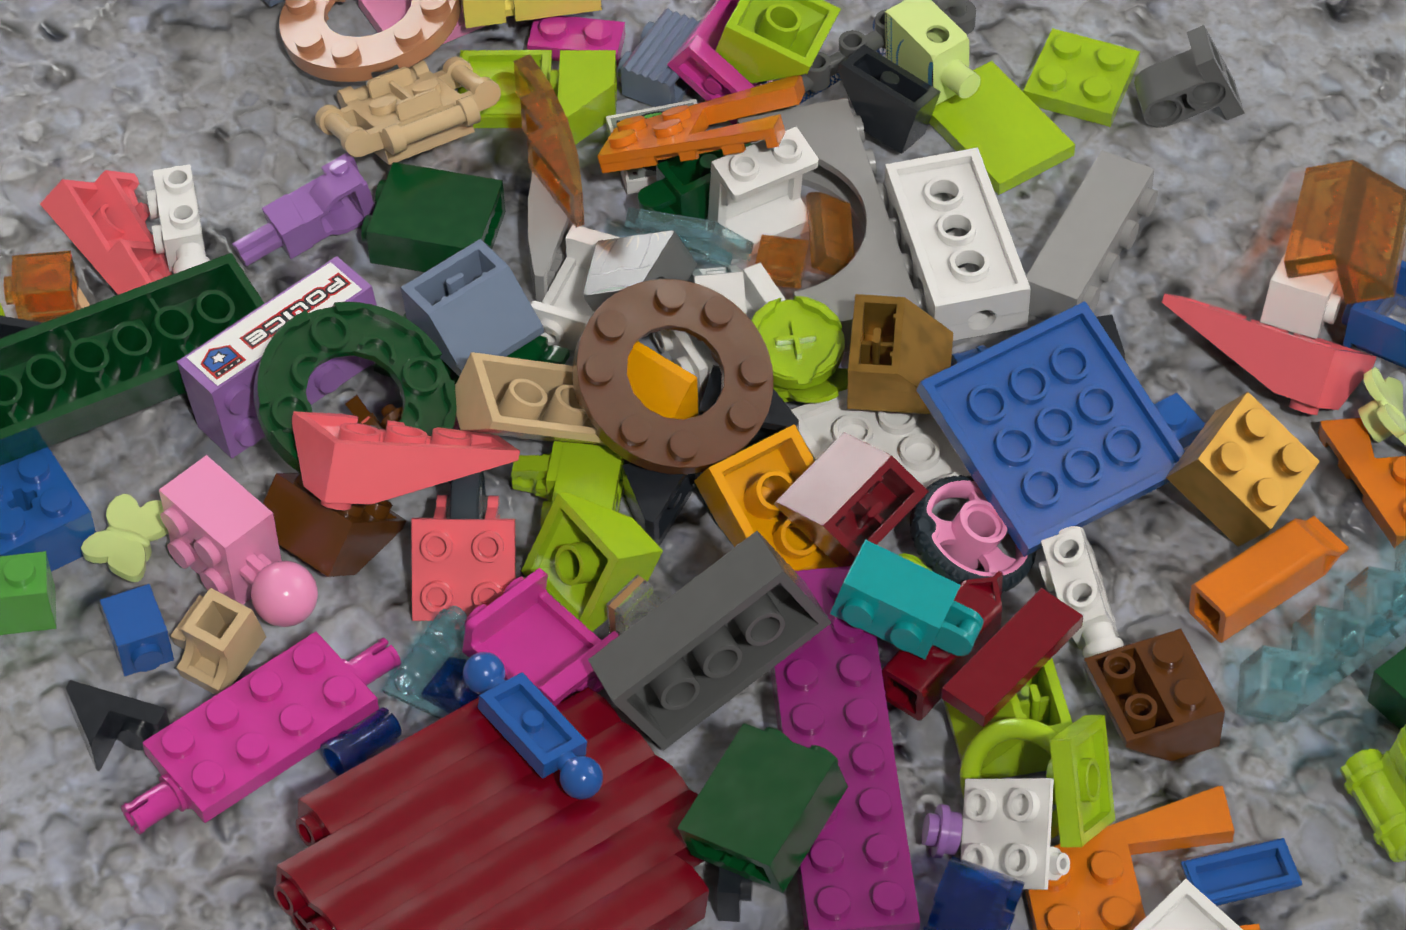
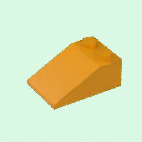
[694,424,838,571]

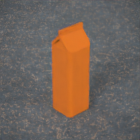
[1189,516,1349,643]

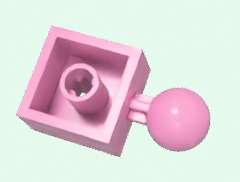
[159,455,318,627]

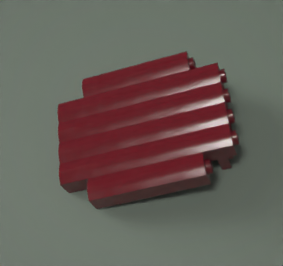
[274,687,709,930]

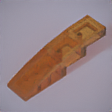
[514,54,585,228]

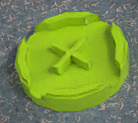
[751,296,845,389]

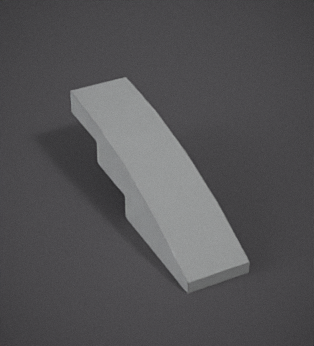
[528,128,573,302]

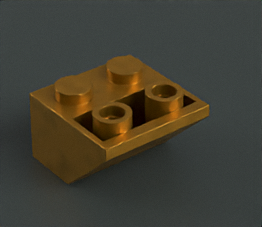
[847,294,953,414]

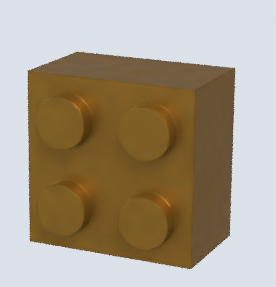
[1166,392,1320,547]

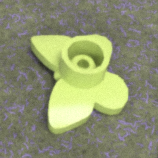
[1358,367,1406,446]
[81,494,168,582]

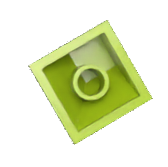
[715,0,841,83]
[521,492,663,632]

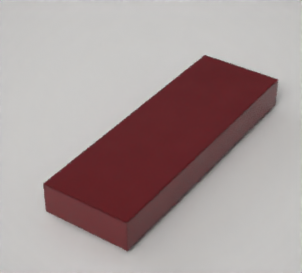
[941,588,1083,727]

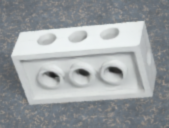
[885,147,1031,341]

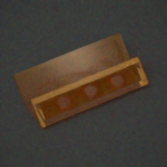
[1284,160,1406,305]

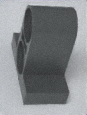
[1134,25,1244,127]

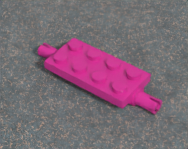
[121,631,401,835]

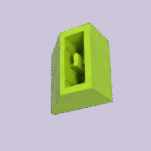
[943,658,1073,779]

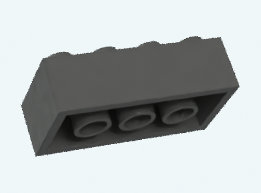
[588,531,832,751]

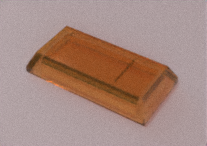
[806,192,855,275]

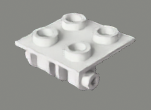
[959,778,1070,890]

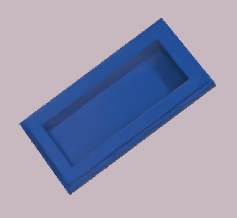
[1180,838,1302,906]

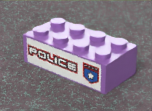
[177,256,377,459]

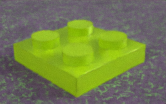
[1023,28,1140,127]

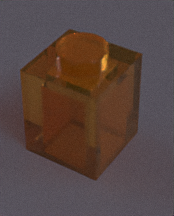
[4,250,79,322]

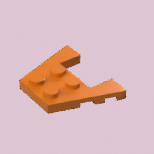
[1318,418,1406,549]

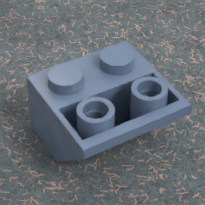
[400,239,544,377]

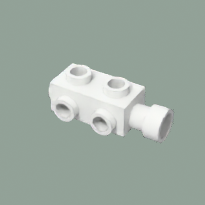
[146,164,210,274]
[1039,526,1124,658]

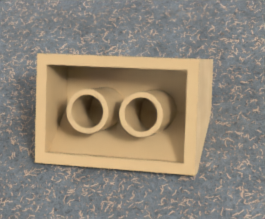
[455,352,607,446]

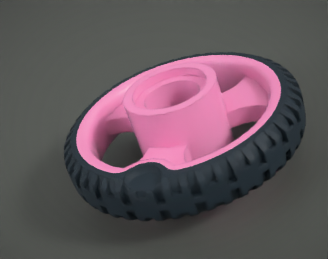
[910,475,1037,593]

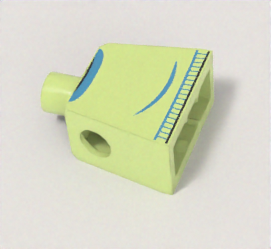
[885,0,981,105]

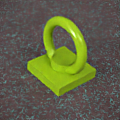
[960,715,1115,847]

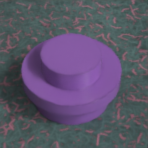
[922,804,963,859]

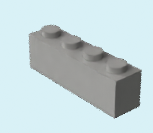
[1026,150,1158,320]

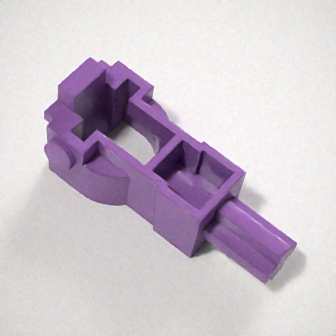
[232,153,375,266]

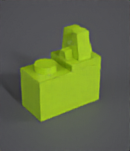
[511,441,625,527]

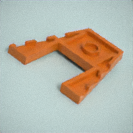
[597,75,806,173]
[1025,786,1261,930]

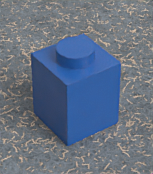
[100,584,174,676]

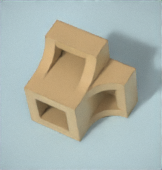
[170,588,266,695]

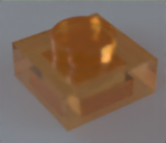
[755,234,809,289]

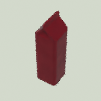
[882,571,1003,721]

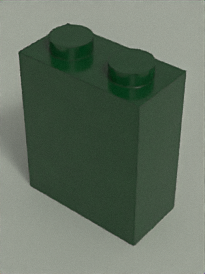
[361,162,506,272]
[678,723,848,893]

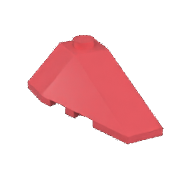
[292,411,520,510]

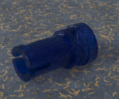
[320,707,402,776]

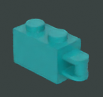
[830,539,984,659]

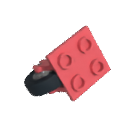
[411,471,516,621]

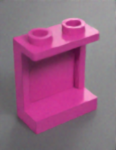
[667,0,774,125]
[462,568,620,706]

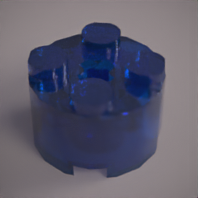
[923,856,1025,930]

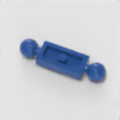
[463,652,603,800]

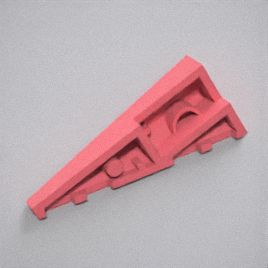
[40,170,172,295]

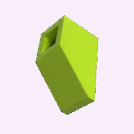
[549,50,617,150]

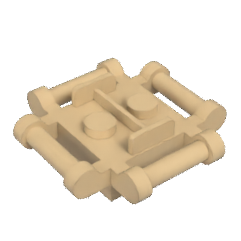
[315,56,501,165]

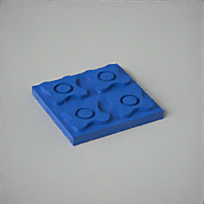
[916,301,1185,557]

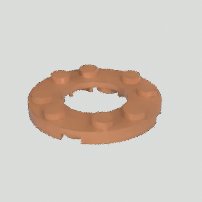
[279,0,461,82]

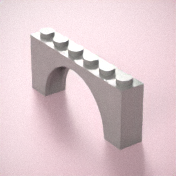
[737,98,926,352]

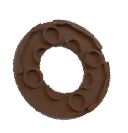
[573,279,774,474]

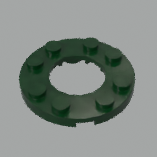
[254,302,457,474]

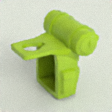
[1339,724,1406,862]

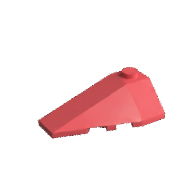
[1162,293,1377,415]

